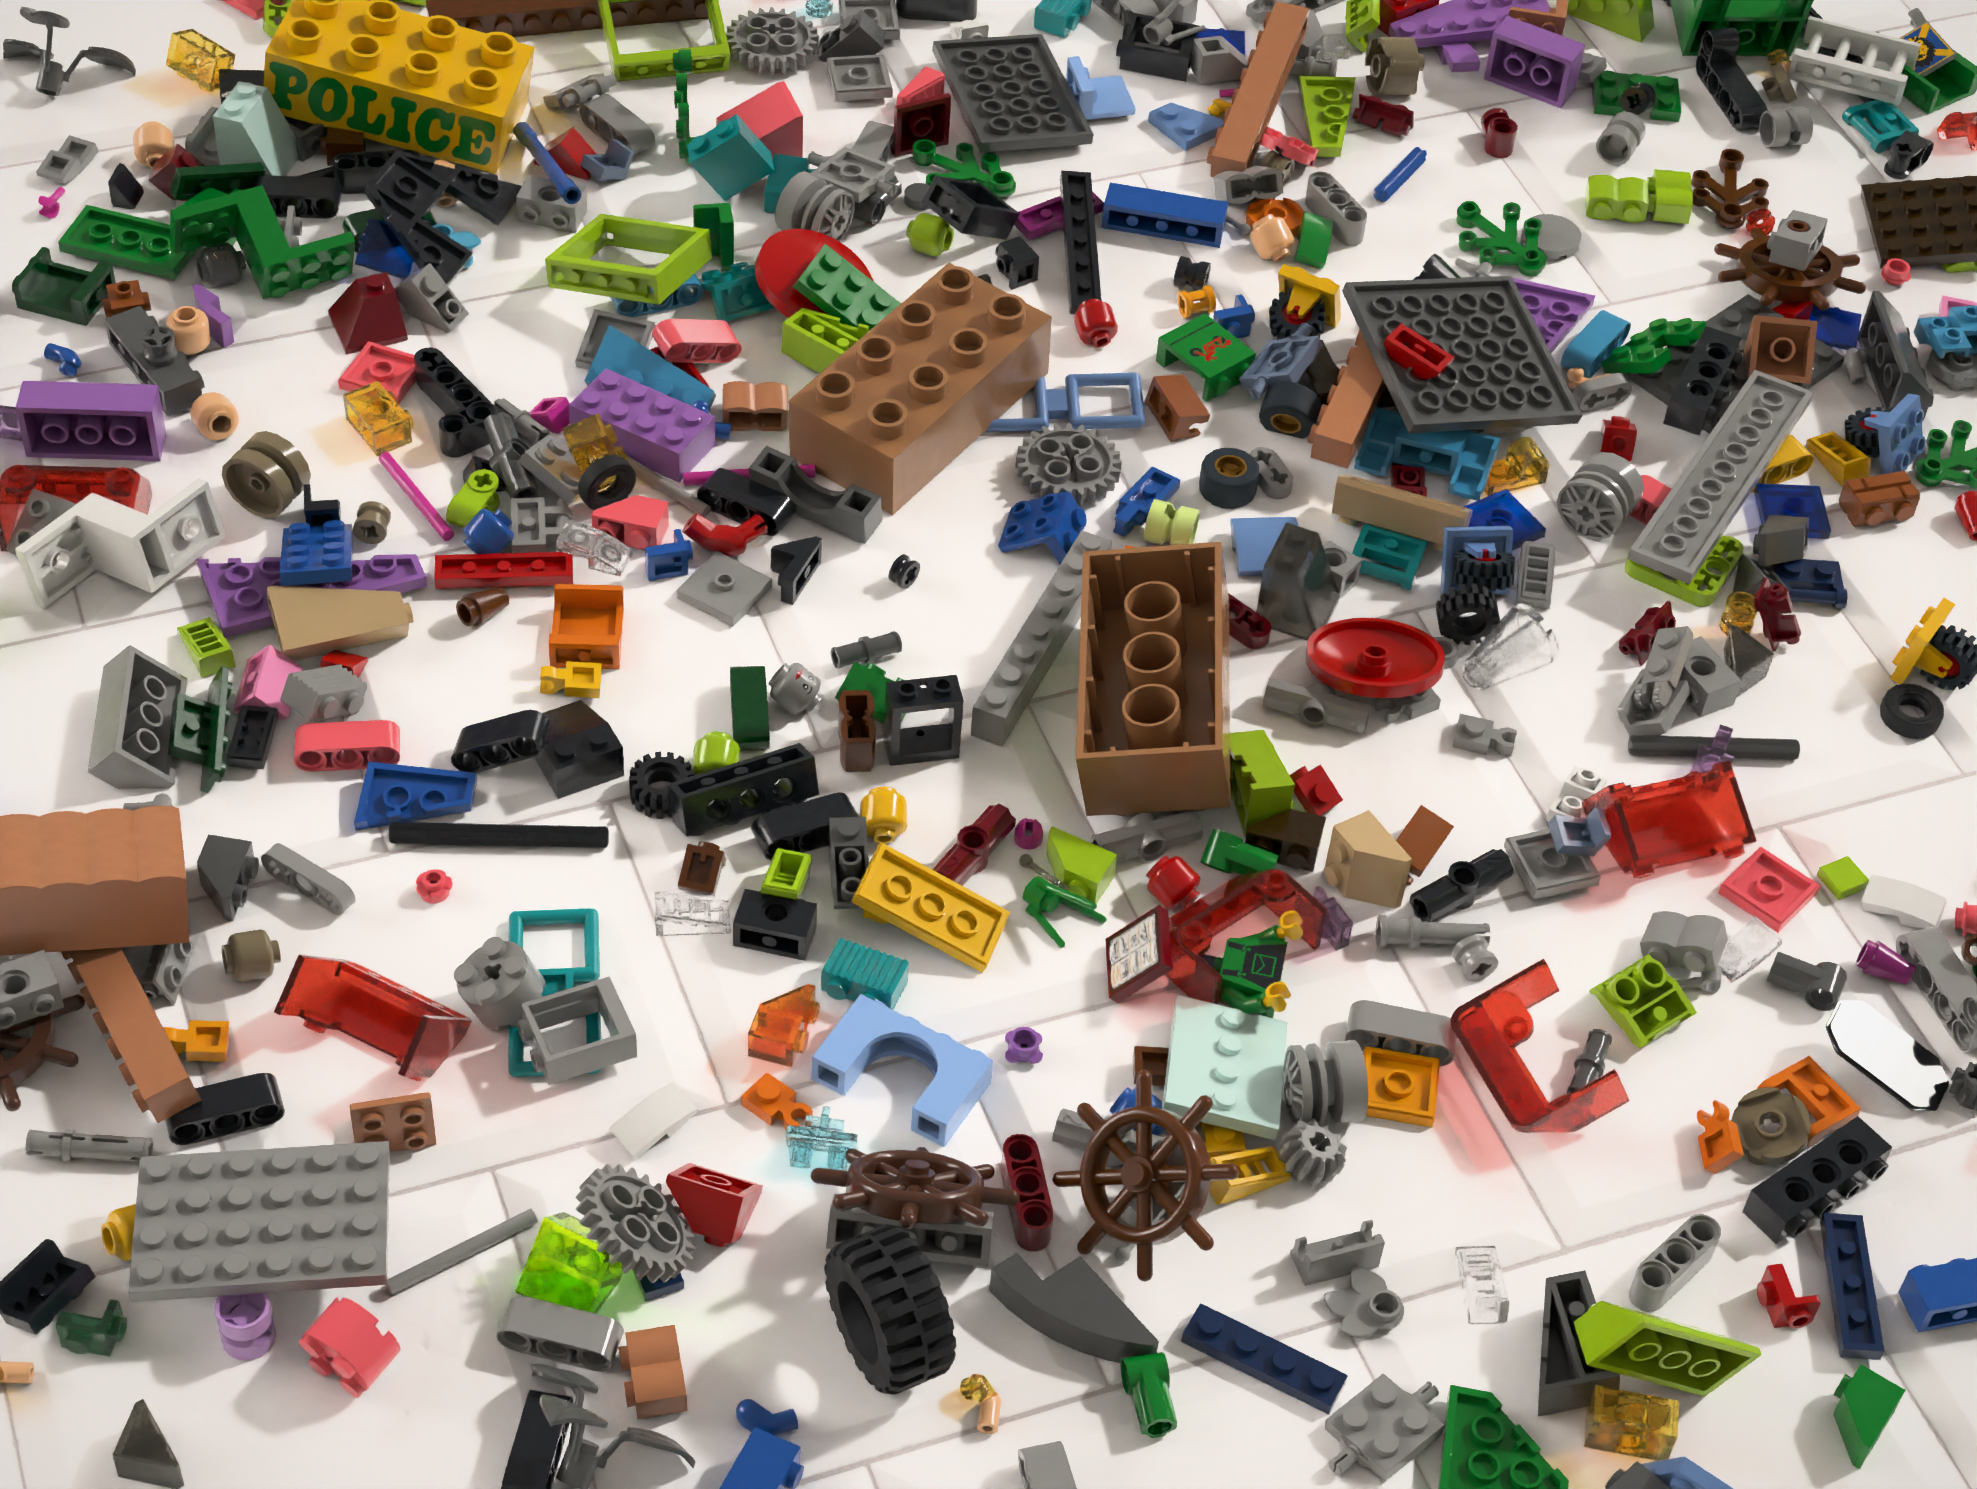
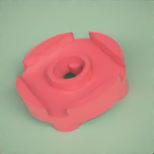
[1259,126,1319,166]

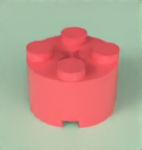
[299,1297,401,1398]

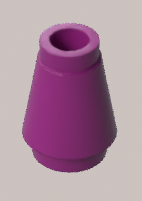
[1855,939,1915,985]

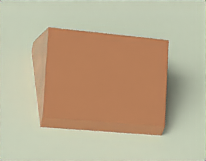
[1744,315,1818,384]

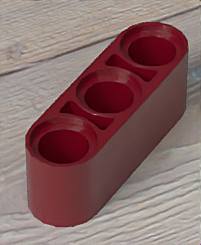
[1001,1134,1053,1252]

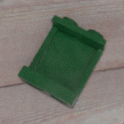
[12,247,116,326]

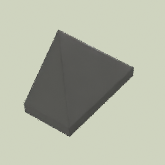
[1732,553,1790,598]

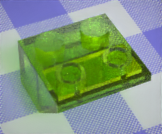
[515,1212,623,1314]

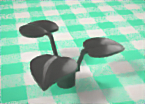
[2,6,136,96]
[530,1364,696,1489]

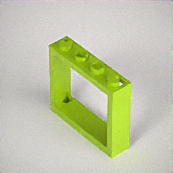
[598,0,730,82]
[545,214,712,305]

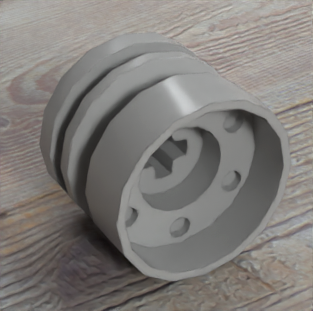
[775,171,855,242]
[1557,452,1644,540]
[1283,1040,1368,1125]

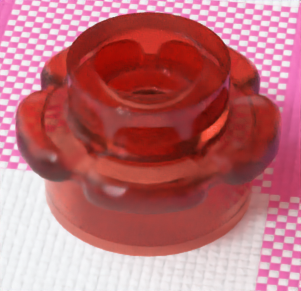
[1746,208,1775,235]

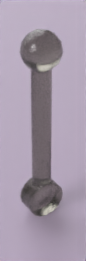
[1019,854,1070,891]

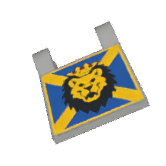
[1876,8,1957,77]

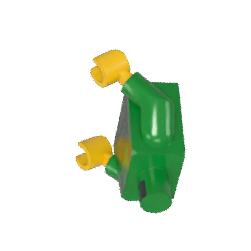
[1197,910,1303,1018]

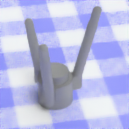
[1143,0,1206,46]

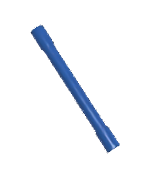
[513,122,581,204]

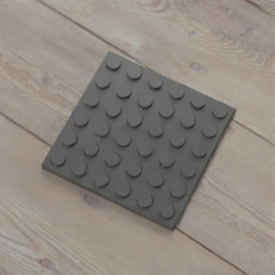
[1342,276,1583,434]

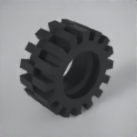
[1436,583,1500,645]
[629,751,695,819]

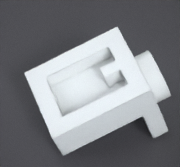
[950,20,989,40]

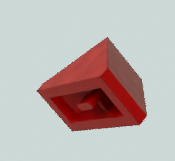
[534,127,596,181]
[1384,323,1454,380]

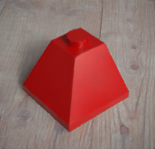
[665,1163,763,1247]

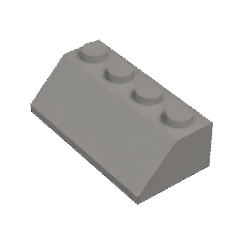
[87,645,188,789]

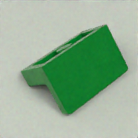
[693,203,734,272]

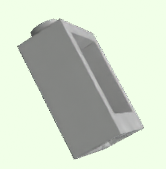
[517,976,637,1085]

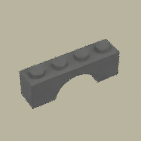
[749,445,882,544]

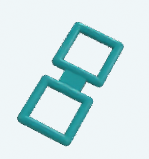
[508,908,602,1077]

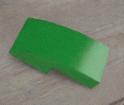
[1294,211,1333,269]

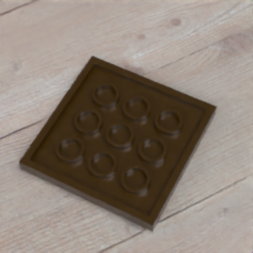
[1860,175,1977,269]

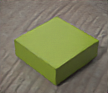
[1817,856,1869,900]

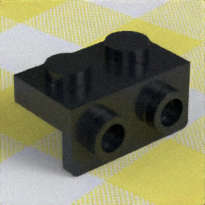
[0,1239,96,1335]

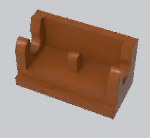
[1145,374,1210,442]
[1396,805,1454,885]

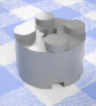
[453,937,546,1030]

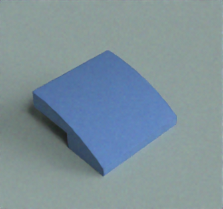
[1230,517,1306,576]

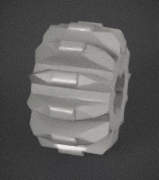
[1278,1118,1347,1188]

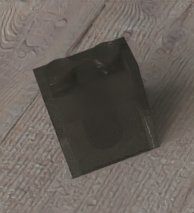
[1256,522,1340,641]

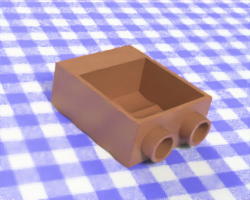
[0,805,189,956]

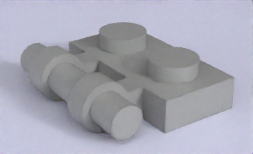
[542,73,617,110]
[511,497,573,553]

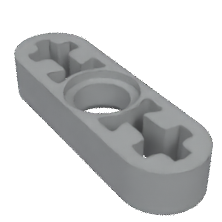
[261,843,356,915]

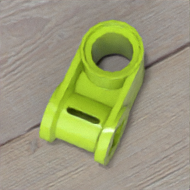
[446,469,500,528]

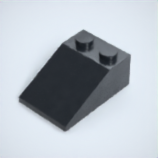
[534,700,624,799]

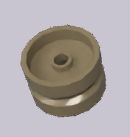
[221,431,311,519]

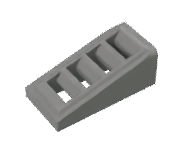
[1516,541,1556,609]

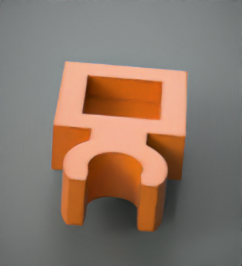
[741,1072,813,1136]
[1697,1100,1744,1174]

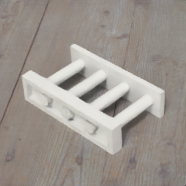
[1788,16,1921,105]

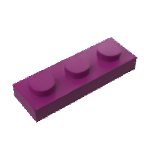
[1014,192,1104,240]

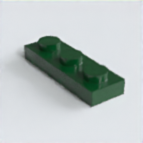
[170,162,266,200]

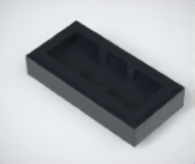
[226,705,279,770]

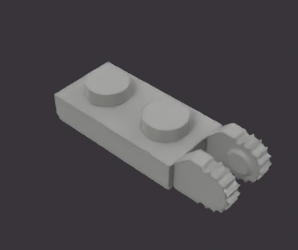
[1633,626,1694,709]

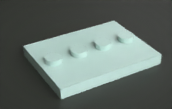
[1162,995,1288,1140]

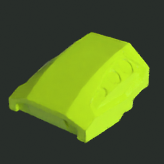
[1588,954,1697,1049]

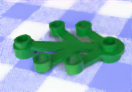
[673,49,695,164]
[912,139,1016,198]
[1456,201,1547,276]
[1915,420,1977,490]

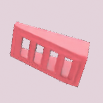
[896,66,945,105]

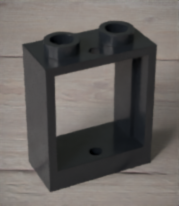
[1116,13,1200,82]
[922,175,1020,240]
[883,674,964,766]

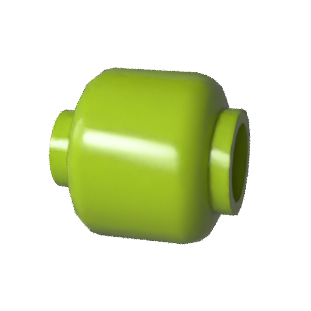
[906,213,954,256]
[692,731,740,775]

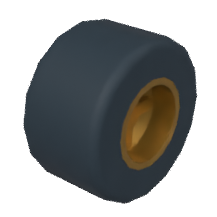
[1259,382,1321,439]
[1199,447,1260,509]

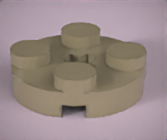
[1731,1087,1811,1165]

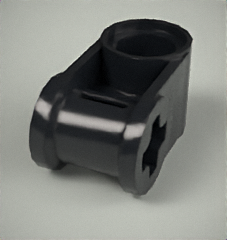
[1884,130,1934,179]

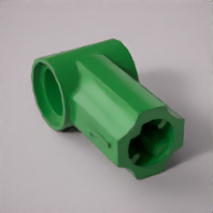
[1200,828,1278,885]
[1120,1352,1178,1438]

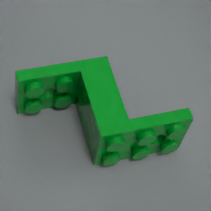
[170,185,355,299]

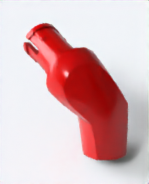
[682,513,768,557]

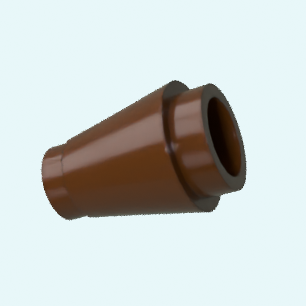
[456,587,509,627]

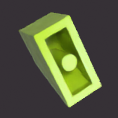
[1046,826,1117,904]

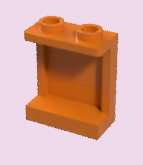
[548,584,624,669]

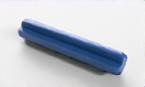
[1373,147,1427,202]

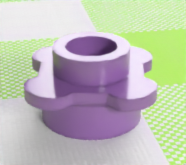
[1005,1027,1043,1064]

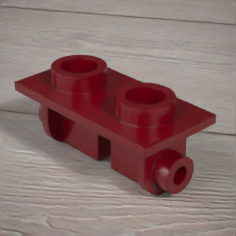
[1352,94,1414,137]
[1754,578,1802,652]
[1619,600,1676,666]

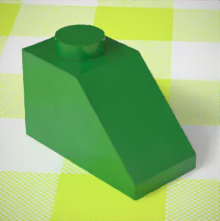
[1833,1364,1906,1469]

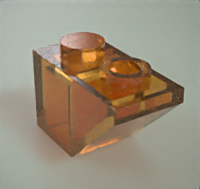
[748,984,820,1067]

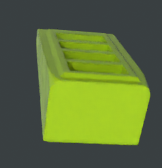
[177,617,235,678]
[760,848,813,900]

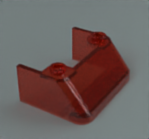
[0,465,152,552]
[1165,869,1328,1004]
[274,955,472,1081]
[1451,958,1630,1133]

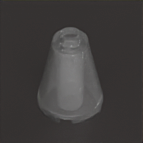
[1462,603,1560,690]

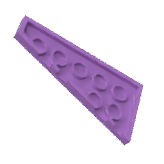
[1388,0,1550,48]
[1513,278,1596,354]
[196,554,427,638]

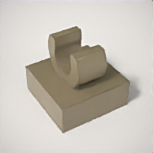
[1761,62,1798,104]

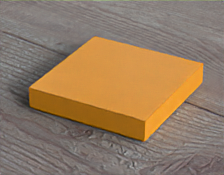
[1363,1046,1440,1127]

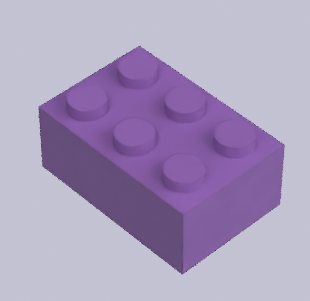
[1484,15,1586,109]

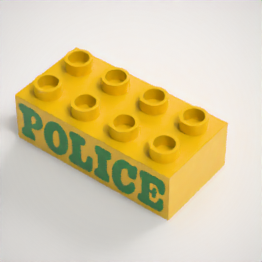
[263,0,535,174]

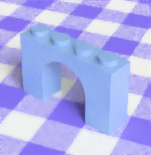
[811,994,993,1147]

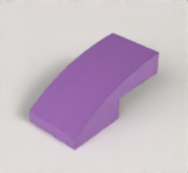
[1435,42,1481,72]
[193,283,234,348]

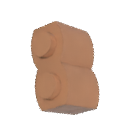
[722,381,788,431]
[618,1325,688,1419]

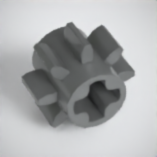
[1949,1062,1977,1111]

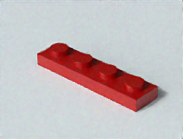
[434,551,573,589]

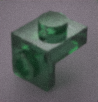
[55,1299,127,1357]

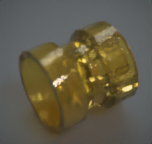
[1719,591,1758,639]

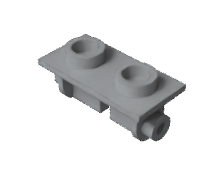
[140,938,194,1005]

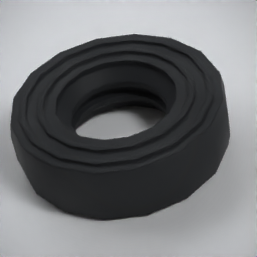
[578,455,636,510]
[1880,683,1944,739]

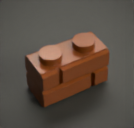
[1838,471,1920,527]

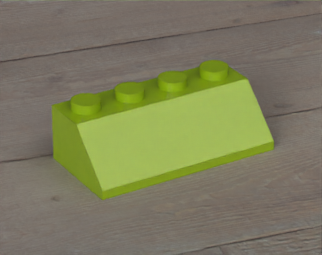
[1574,1301,1762,1397]

